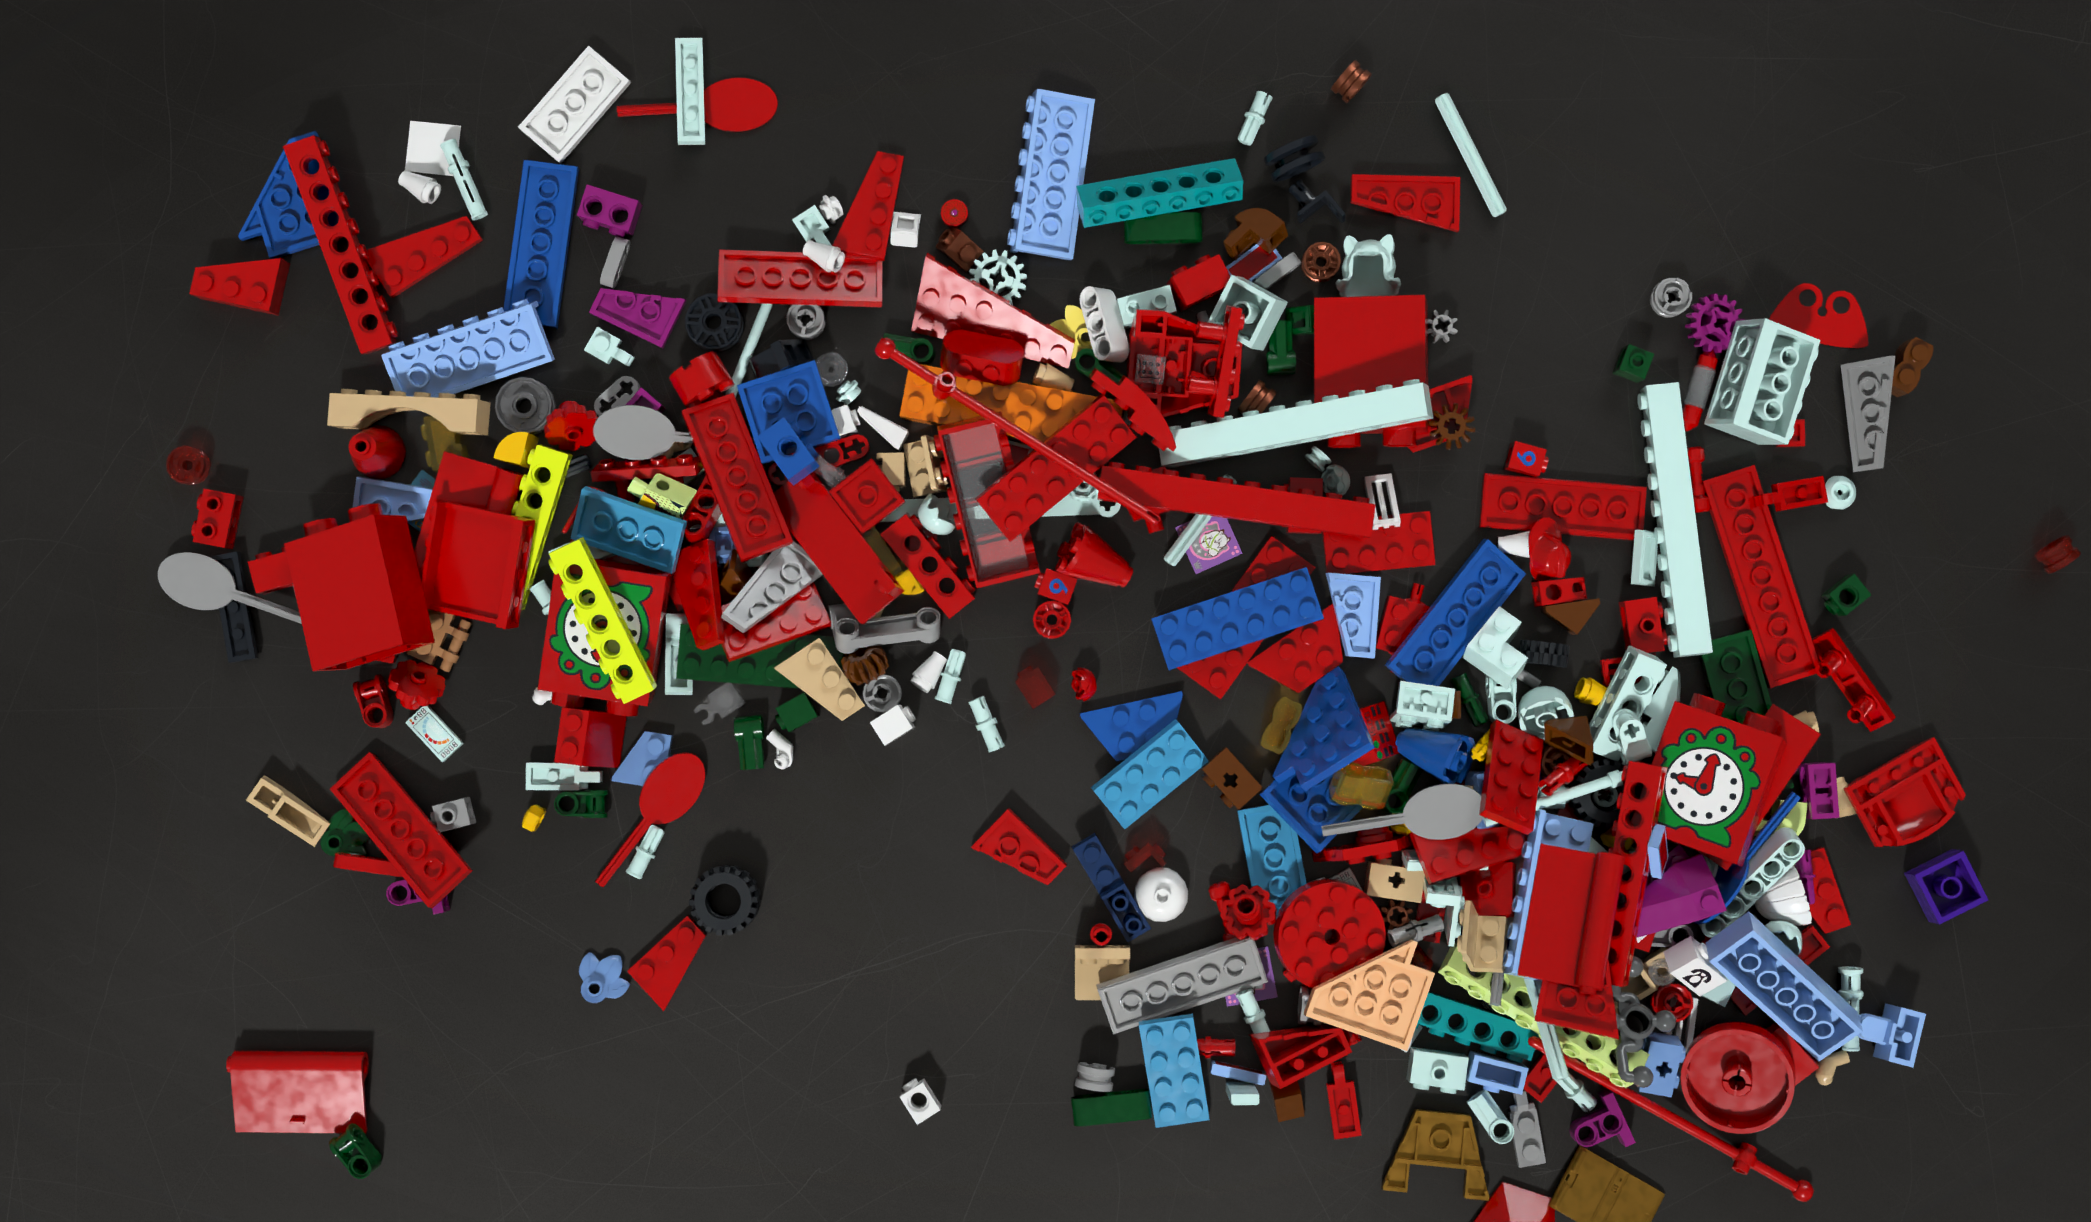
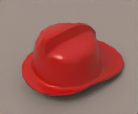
[1528,517,1571,581]

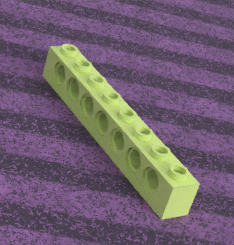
[1438,941,1650,1088]

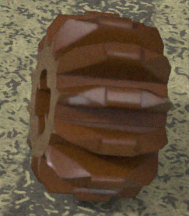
[1429,403,1475,450]
[841,645,889,686]

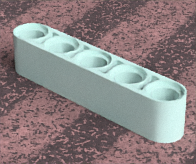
[1698,827,1805,938]

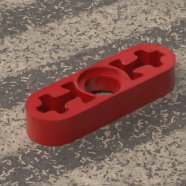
[333,853,402,877]

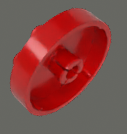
[1273,879,1386,988]
[1681,1022,1796,1134]

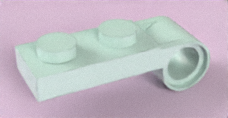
[665,613,693,695]

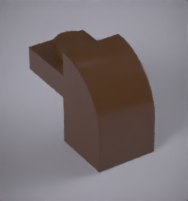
[1223,208,1288,261]

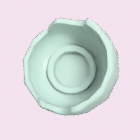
[917,493,955,535]
[1764,920,1802,956]

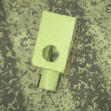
[627,473,697,519]

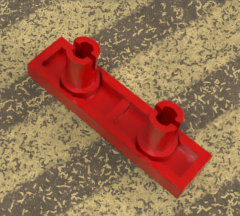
[1186,305,1245,418]
[591,454,703,502]
[1812,628,1896,732]

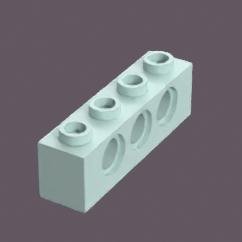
[1589,645,1667,761]

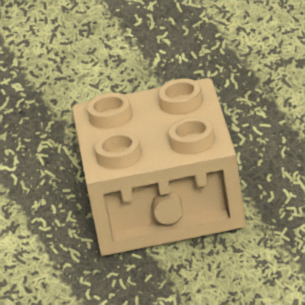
[903,435,949,498]
[1457,900,1508,973]
[1075,945,1130,1000]

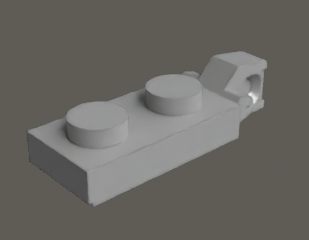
[1508,1090,1546,1168]

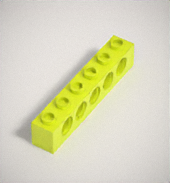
[511,445,573,610]
[548,537,657,704]

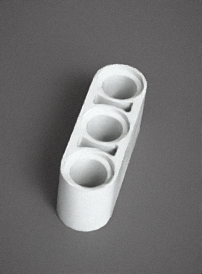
[1080,286,1129,363]

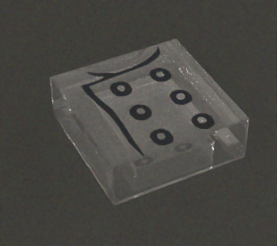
[1135,354,1166,385]

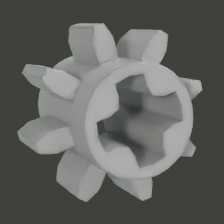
[1428,310,1458,343]

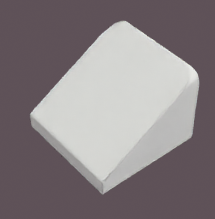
[891,212,921,248]

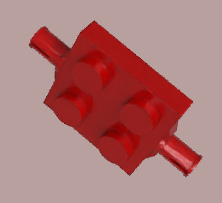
[1376,583,1430,673]

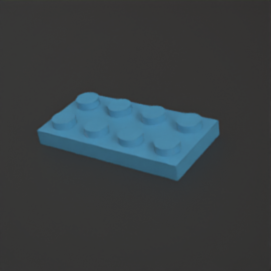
[570,486,687,574]
[1091,719,1209,829]
[1237,804,1307,915]
[1139,1014,1210,1128]

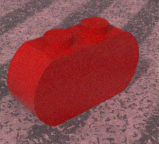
[940,329,1024,386]

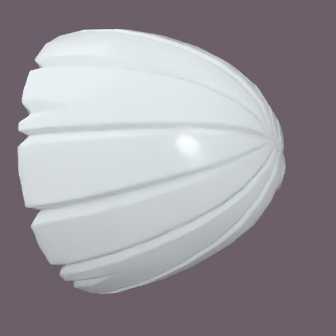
[1754,865,1812,926]

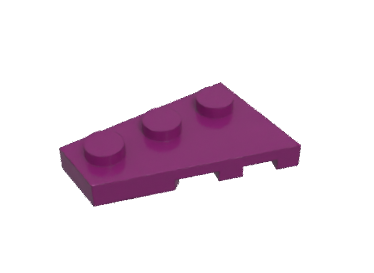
[589,288,687,349]

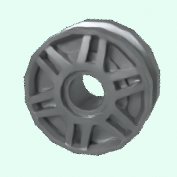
[495,377,556,435]

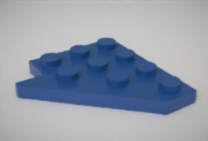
[238,131,339,259]

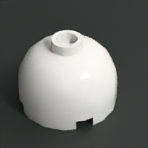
[1134,867,1188,922]

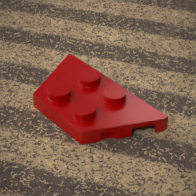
[1407,375,1473,453]
[1247,603,1343,693]
[1312,835,1413,864]

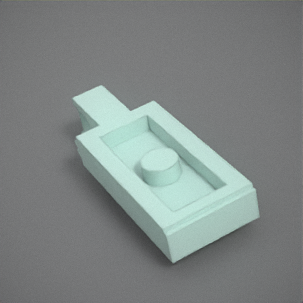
[526,762,603,791]

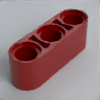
[682,476,721,544]

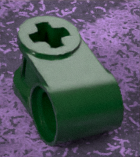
[554,790,608,818]
[329,1123,382,1179]

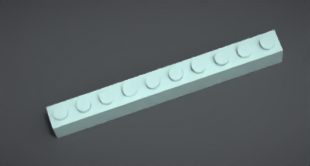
[1159,379,1434,468]
[1637,382,1713,658]

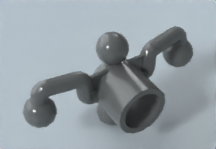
[1612,956,1676,1088]

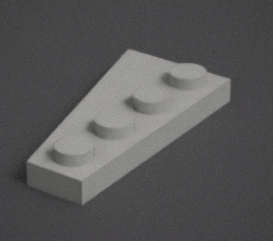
[1841,356,1895,472]
[721,541,823,633]

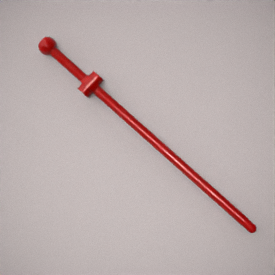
[875,338,1160,525]
[1528,1036,1814,1202]

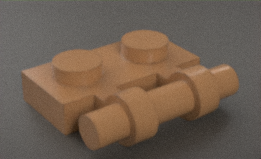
[407,609,471,672]

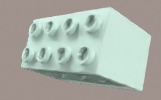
[1704,318,1820,445]

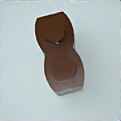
[1891,337,1933,397]

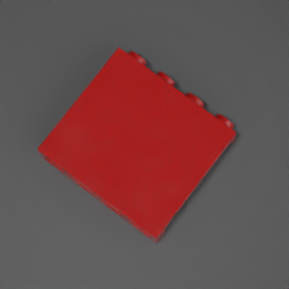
[421,501,536,629]

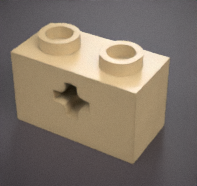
[1364,858,1425,903]

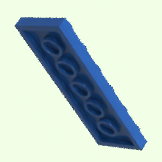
[503,160,579,328]
[1385,539,1526,686]
[1151,567,1324,670]

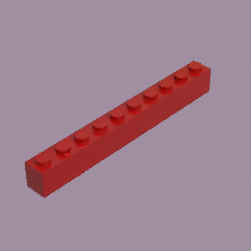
[1098,462,1376,538]

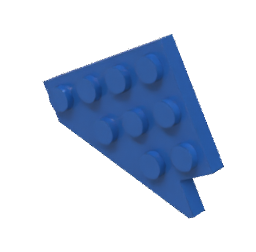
[1273,666,1375,791]

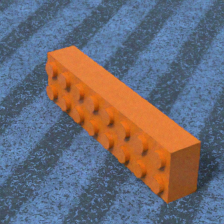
[900,364,1123,458]

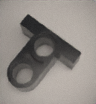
[749,339,814,379]

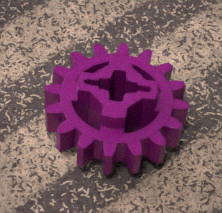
[1685,294,1745,353]

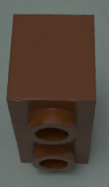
[1201,747,1263,810]

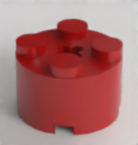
[669,351,735,408]

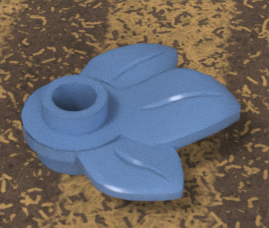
[579,952,630,1003]

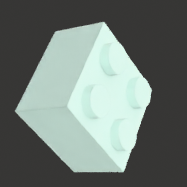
[1207,275,1288,351]

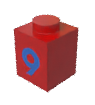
[1504,441,1549,477]
[1034,568,1077,606]

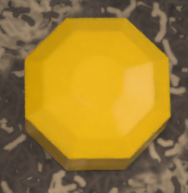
[522,804,546,832]

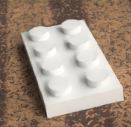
[518,46,631,164]

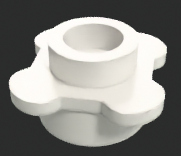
[819,195,843,224]

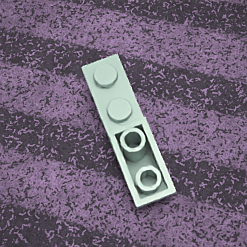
[1622,666,1681,766]

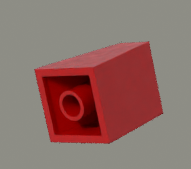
[554,707,627,768]

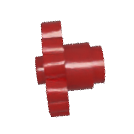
[544,401,598,451]
[388,660,446,710]
[1220,885,1277,940]

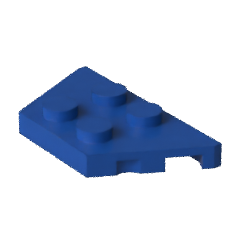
[1080,691,1183,761]

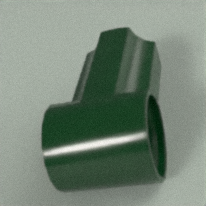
[1266,320,1296,375]
[883,333,936,365]
[1075,348,1123,396]
[734,715,764,770]
[1377,759,1422,814]

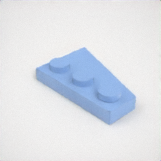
[352,476,433,521]
[1326,573,1381,658]

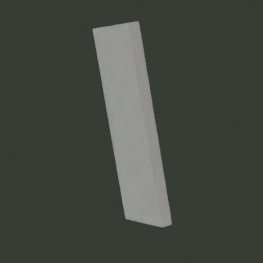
[1096,935,1268,1034]

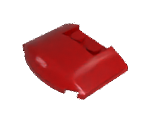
[1843,737,1966,847]

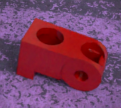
[1531,577,1587,607]

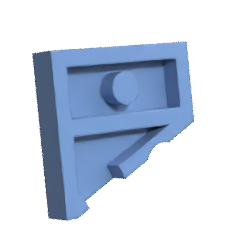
[611,731,673,786]

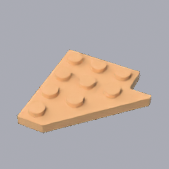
[1303,939,1435,1051]

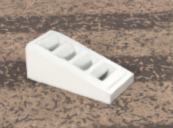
[857,406,909,451]

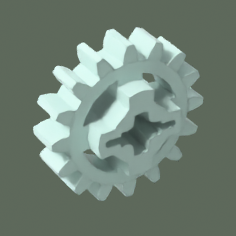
[969,250,1027,305]

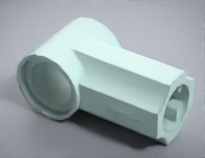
[1467,1090,1514,1144]

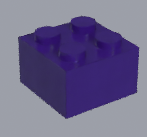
[1904,849,1988,925]

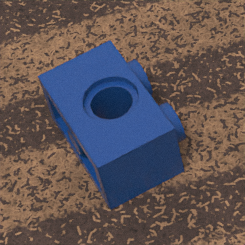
[757,417,820,486]

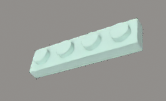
[675,38,705,145]

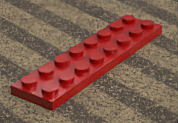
[1702,465,1819,688]

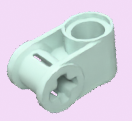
[1485,675,1517,724]
[1612,709,1652,765]

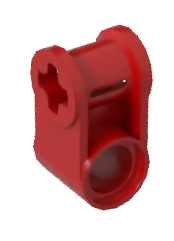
[353,674,394,728]

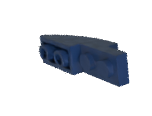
[1071,833,1151,942]

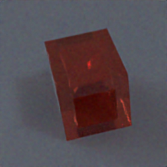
[1015,665,1056,709]

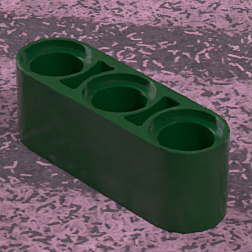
[1124,212,1203,244]
[1071,1089,1152,1126]

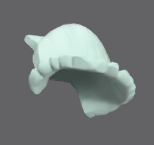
[1335,234,1401,297]

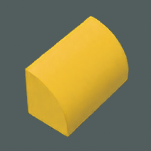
[494,432,539,469]

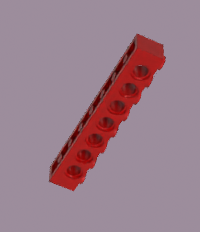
[283,135,398,354]
[1608,761,1668,987]

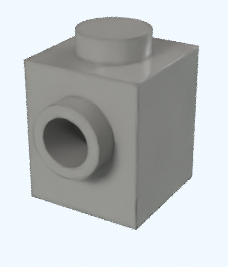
[431,797,476,832]

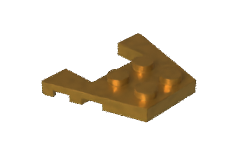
[1381,1109,1489,1201]

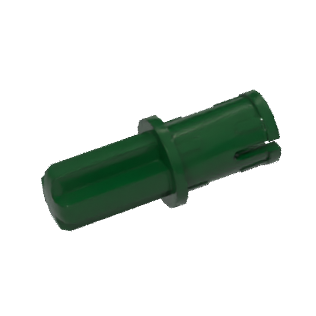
[1450,673,1488,727]

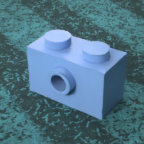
[1466,1050,1528,1095]

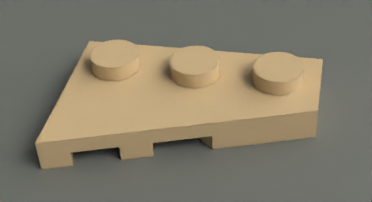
[774,638,865,721]

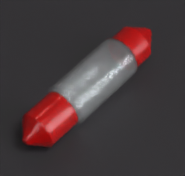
[1682,349,1718,431]

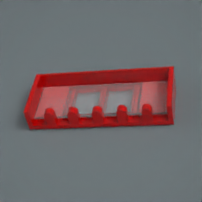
[933,411,1040,588]

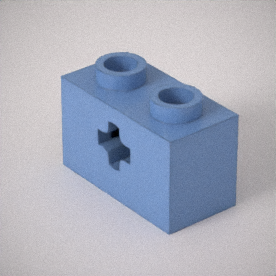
[1637,1032,1686,1097]

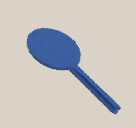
[1694,791,1800,925]

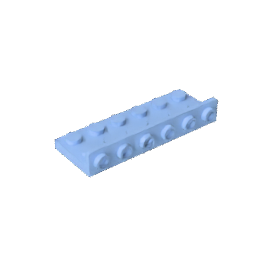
[1007,89,1095,260]
[381,299,555,398]
[1503,809,1593,982]

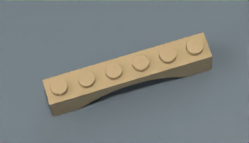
[327,389,490,435]

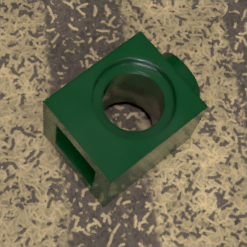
[1613,344,1654,383]
[1821,574,1871,616]
[775,692,820,732]

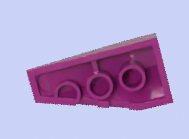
[1613,854,1727,938]

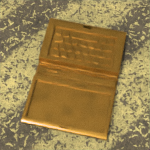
[1548,1145,1665,1222]

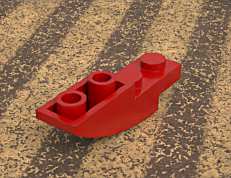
[1089,368,1176,452]

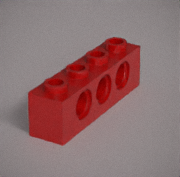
[880,512,976,619]

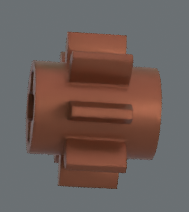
[1380,899,1413,930]

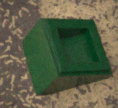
[1286,305,1314,335]

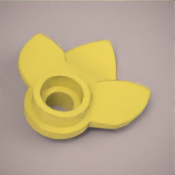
[1050,305,1093,359]

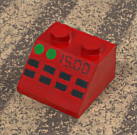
[1347,701,1399,770]

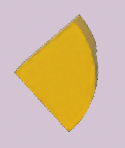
[895,569,925,595]

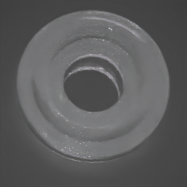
[1648,958,1675,986]

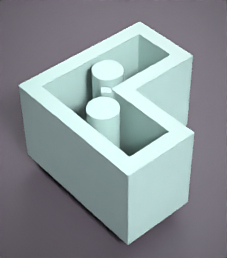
[1463,606,1528,689]

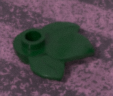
[320,808,370,856]

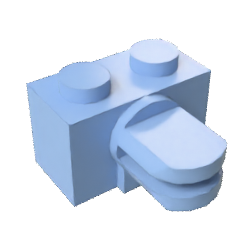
[1857,1003,1926,1067]

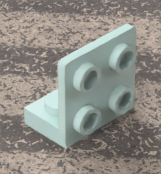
[1390,681,1455,732]
[1423,877,1465,947]

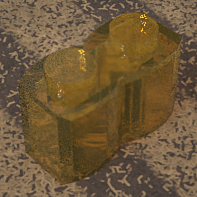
[1259,697,1302,754]
[1329,762,1394,810]

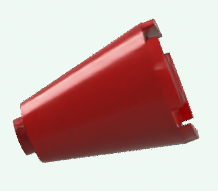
[349,425,406,479]

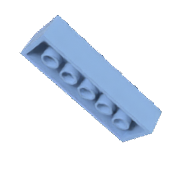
[1706,911,1863,1061]

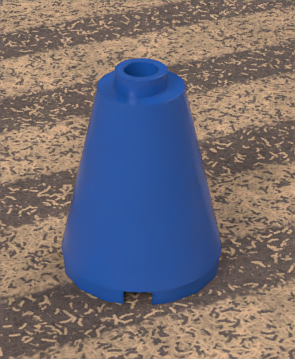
[1396,728,1475,784]

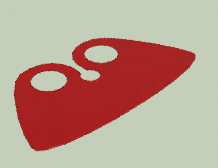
[1769,283,1869,348]

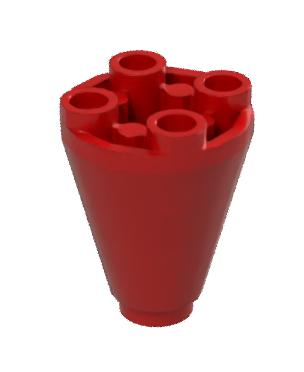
[1055,522,1133,587]

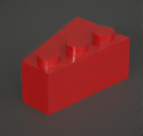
[189,258,290,316]
[1249,1023,1352,1089]

